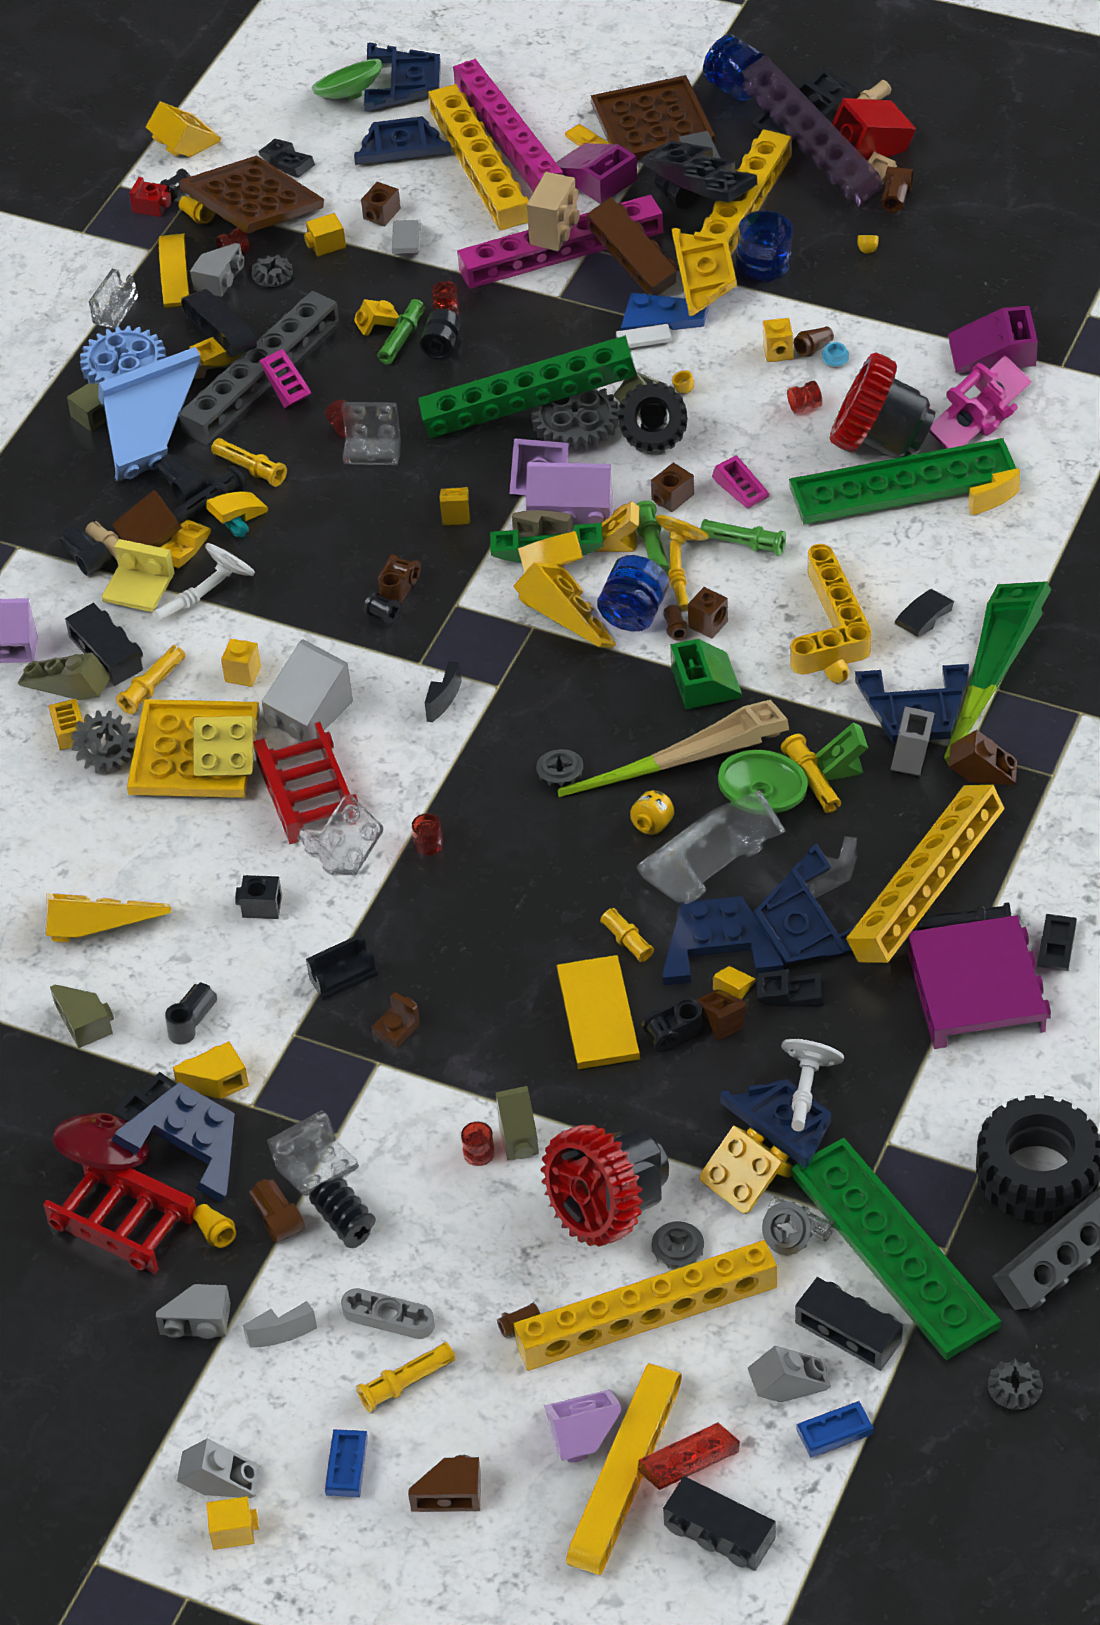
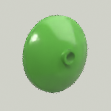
[312,59,383,100]
[718,750,808,814]

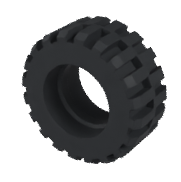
[976,1095,1100,1223]

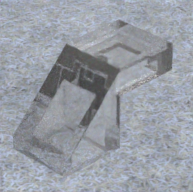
[809,836,857,898]

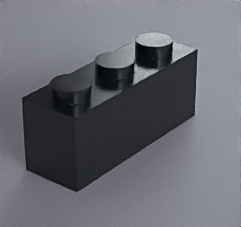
[65,602,143,686]
[795,1277,903,1371]
[663,1476,776,1571]

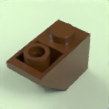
[949,730,1017,785]

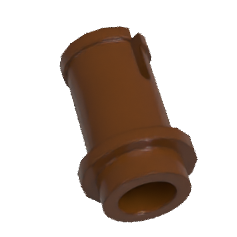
[663,605,689,641]
[497,1302,540,1338]

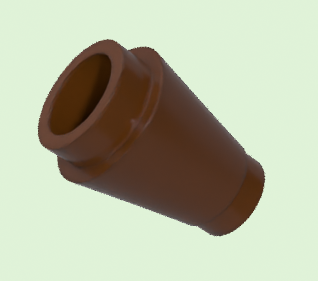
[794,326,834,357]

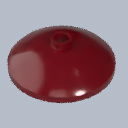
[53,1113,149,1170]

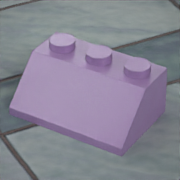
[526,462,613,526]

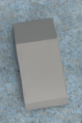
[392,220,421,254]

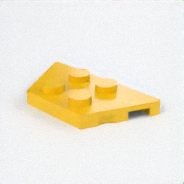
[671,228,737,316]

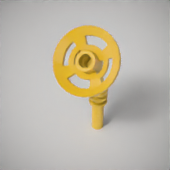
[656,515,709,612]

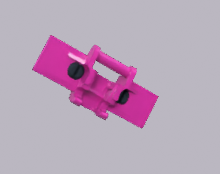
[929,355,1032,449]

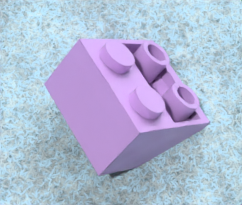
[0,598,38,663]

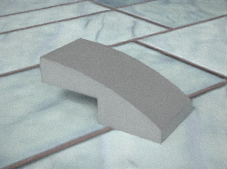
[243,1301,317,1348]

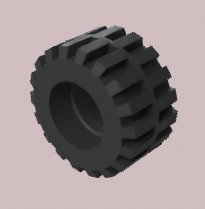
[618,381,688,454]

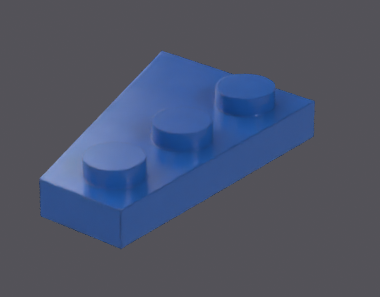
[621,293,709,331]

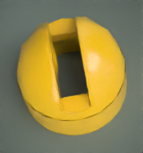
[857,235,879,254]
[672,370,694,394]
[824,659,850,684]

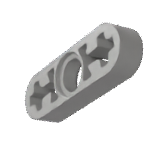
[341,1288,435,1339]

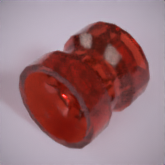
[215,228,250,254]
[431,281,459,314]
[787,381,822,414]
[325,400,362,438]
[412,813,443,855]
[461,1121,495,1166]

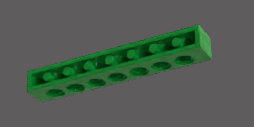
[418,335,637,438]

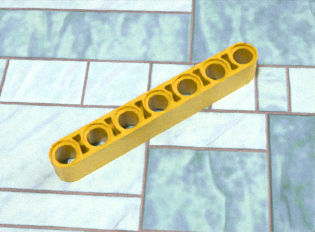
[566,1363,682,1575]

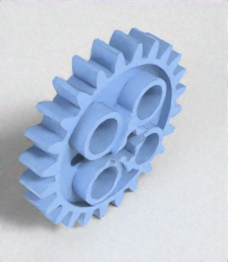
[80,326,167,384]

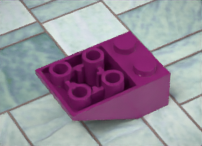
[556,143,638,204]
[948,306,1038,373]

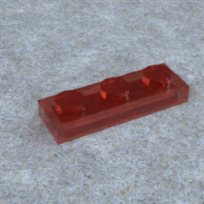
[637,1422,740,1490]

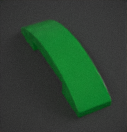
[490,523,603,563]

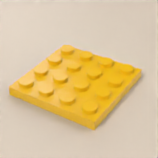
[127,699,260,798]

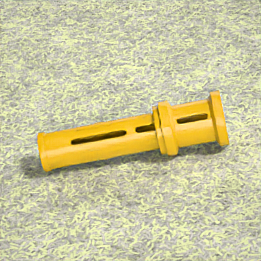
[211,438,287,487]
[116,645,186,715]
[781,734,841,813]
[356,1342,456,1413]

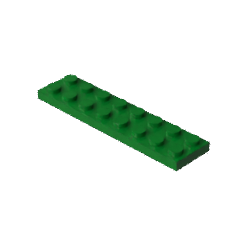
[789,438,1016,525]
[791,1138,1001,1360]

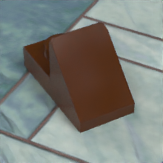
[696,989,746,1040]

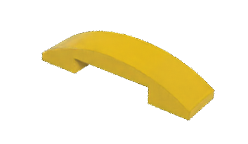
[159,233,189,308]

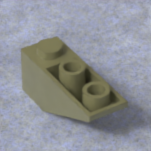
[18,652,111,700]

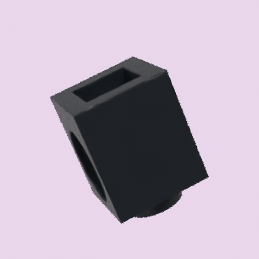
[235,875,282,919]

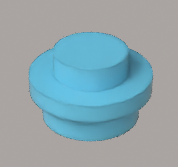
[822,342,849,367]

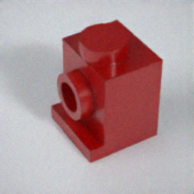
[129,177,172,217]

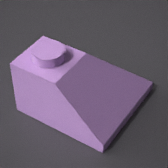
[510,439,569,495]
[544,1389,622,1462]

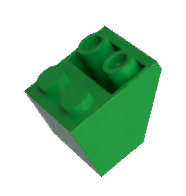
[670,639,742,709]

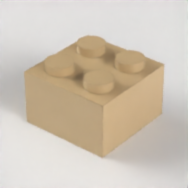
[527,172,580,251]

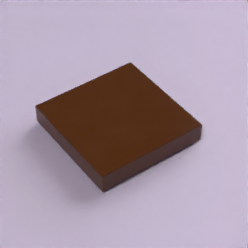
[112,490,183,547]

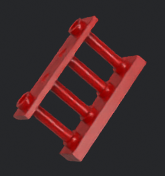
[253,722,360,844]
[43,1165,196,1274]

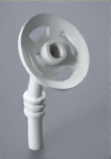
[153,543,255,621]
[781,1039,844,1131]

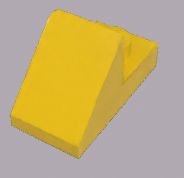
[439,487,470,526]
[596,501,639,552]

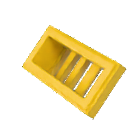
[48,699,83,750]

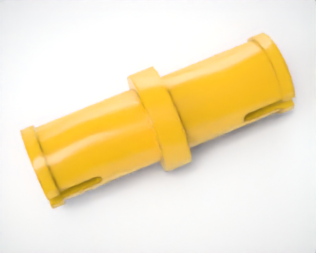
[600,908,654,962]

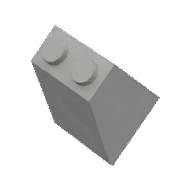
[262,639,353,742]

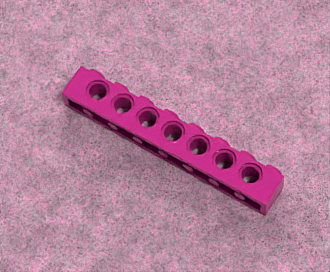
[453,59,563,193]
[457,195,663,289]

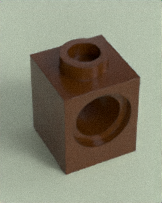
[361,182,401,227]
[651,462,694,512]
[688,587,728,639]

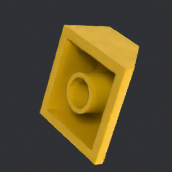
[146,101,221,157]

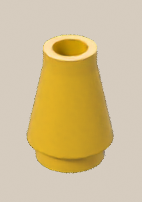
[179,196,215,224]
[193,1204,236,1248]

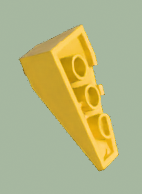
[513,562,616,648]
[45,893,171,942]

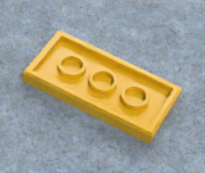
[557,955,640,1070]

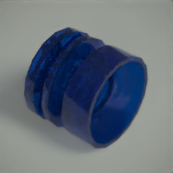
[703,34,769,101]
[736,210,794,281]
[597,555,669,632]

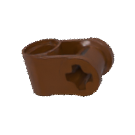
[378,554,421,603]

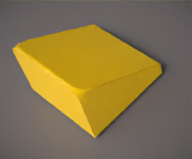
[713,966,756,999]

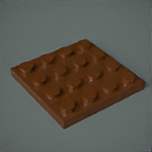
[591,75,715,160]
[179,155,324,234]

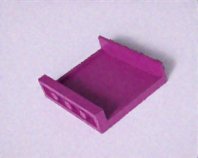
[907,915,1051,1049]

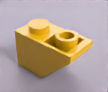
[172,1041,249,1099]

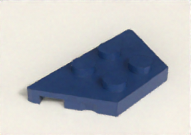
[354,116,451,165]
[720,1079,831,1168]

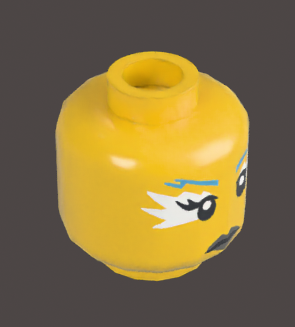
[630,790,674,835]

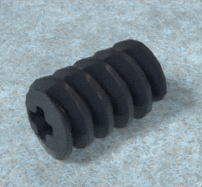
[309,1178,376,1248]

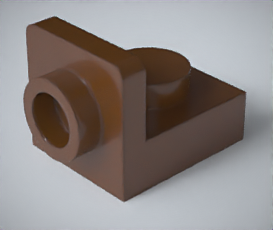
[372,992,420,1049]

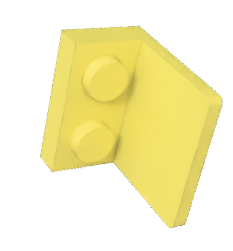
[102,539,175,612]
[194,716,257,777]

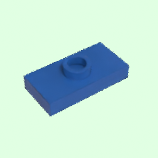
[796,1401,873,1458]
[325,1429,368,1497]

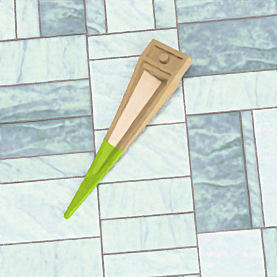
[558,700,789,797]

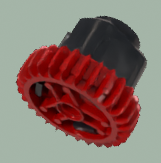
[829,352,936,458]
[540,1124,669,1247]

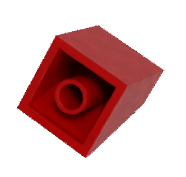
[825,98,916,170]

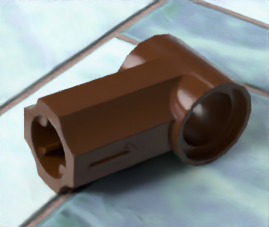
[881,166,914,213]
[249,1179,305,1244]

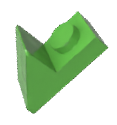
[816,722,868,780]

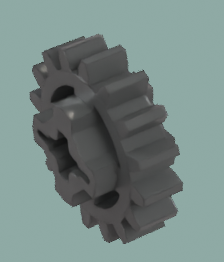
[71,710,135,774]

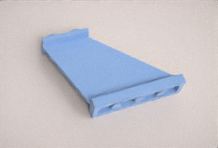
[98,347,200,482]

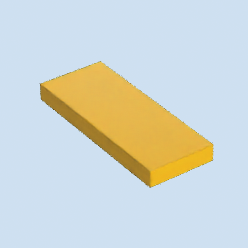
[565,123,609,146]

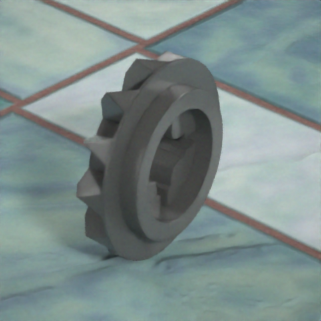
[251,255,293,287]
[536,749,584,788]
[762,1202,813,1255]
[651,1221,704,1268]
[988,1358,1043,1409]

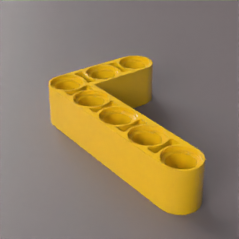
[790,544,871,675]

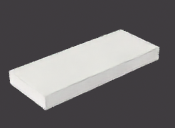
[616,324,672,348]

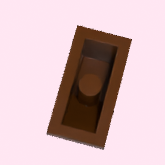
[408,1455,481,1512]

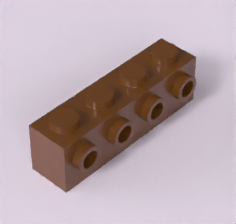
[587,197,677,295]

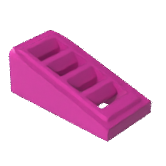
[259,349,311,409]
[712,455,770,509]

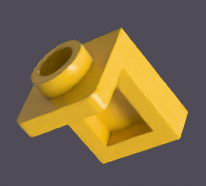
[354,299,399,336]

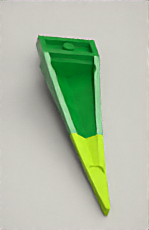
[944,581,1051,765]

